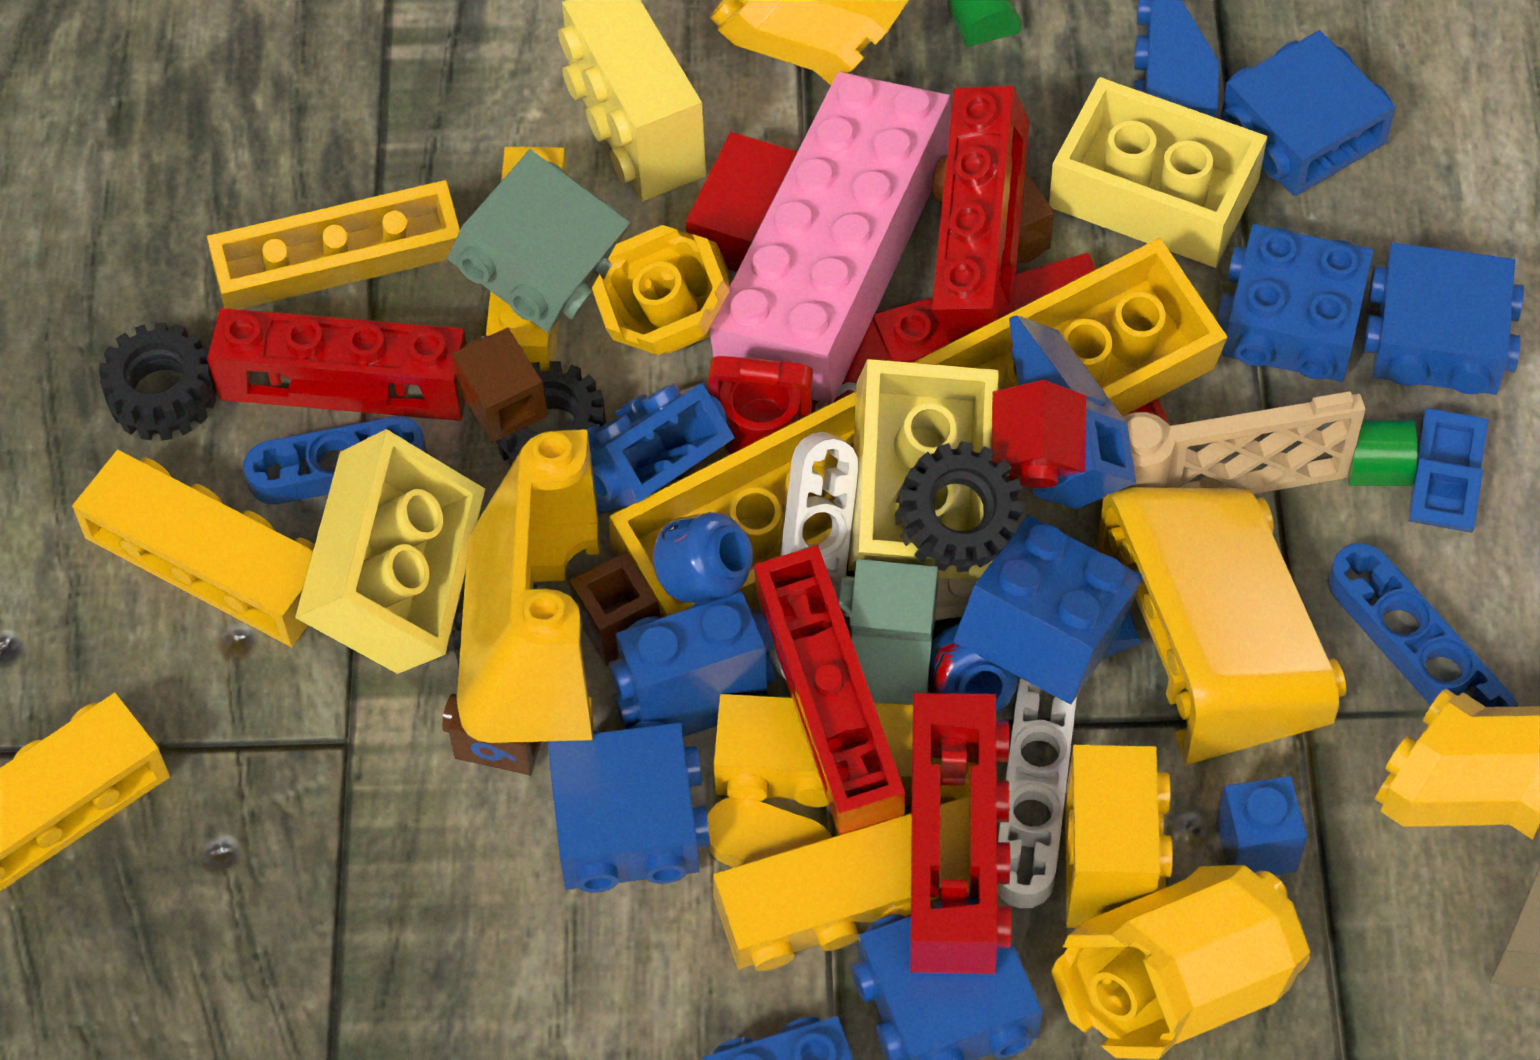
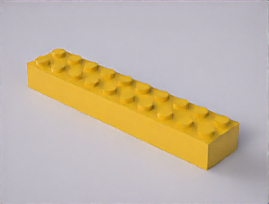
[609,238,1227,618]

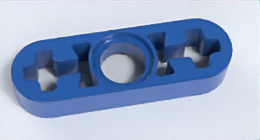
[243,416,427,505]

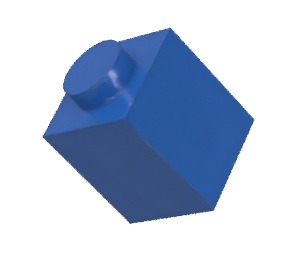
[1216,776,1307,875]

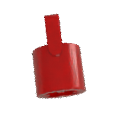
[708,356,813,454]

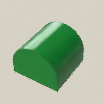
[947,0,1021,47]
[1348,420,1417,486]

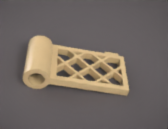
[1100,391,1366,513]

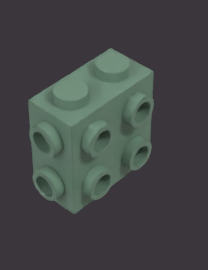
[447,149,631,333]

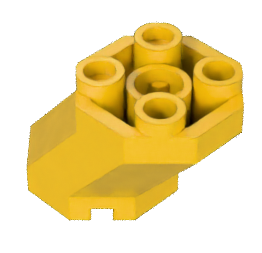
[710,0,909,85]
[592,225,732,355]
[1375,689,1540,840]
[1051,865,1310,1059]

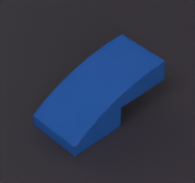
[1408,408,1489,533]

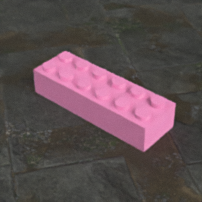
[709,72,951,404]

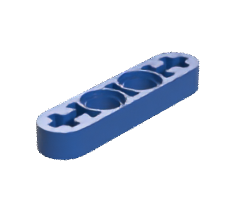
[1328,543,1518,707]

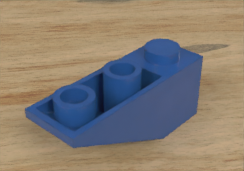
[1133,0,1219,118]
[1009,315,1136,509]

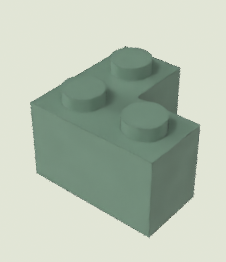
[839,559,938,705]

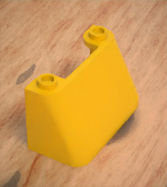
[457,430,600,743]
[1096,487,1346,765]

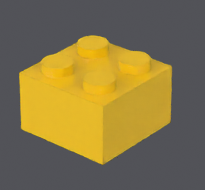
[1064,745,1172,928]

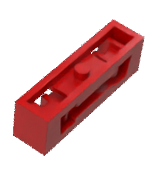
[932,85,1030,342]
[207,308,467,421]
[754,545,905,835]
[910,693,1011,974]

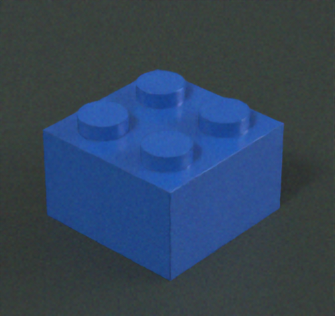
[953,515,1143,705]

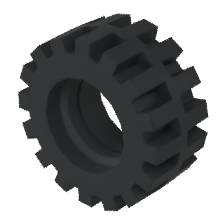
[99,323,217,441]

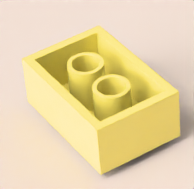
[558,0,706,202]
[1049,77,1267,268]
[848,359,998,581]
[295,429,485,674]

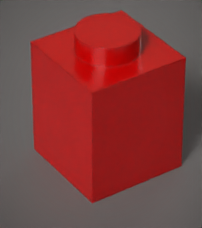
[991,380,1086,488]

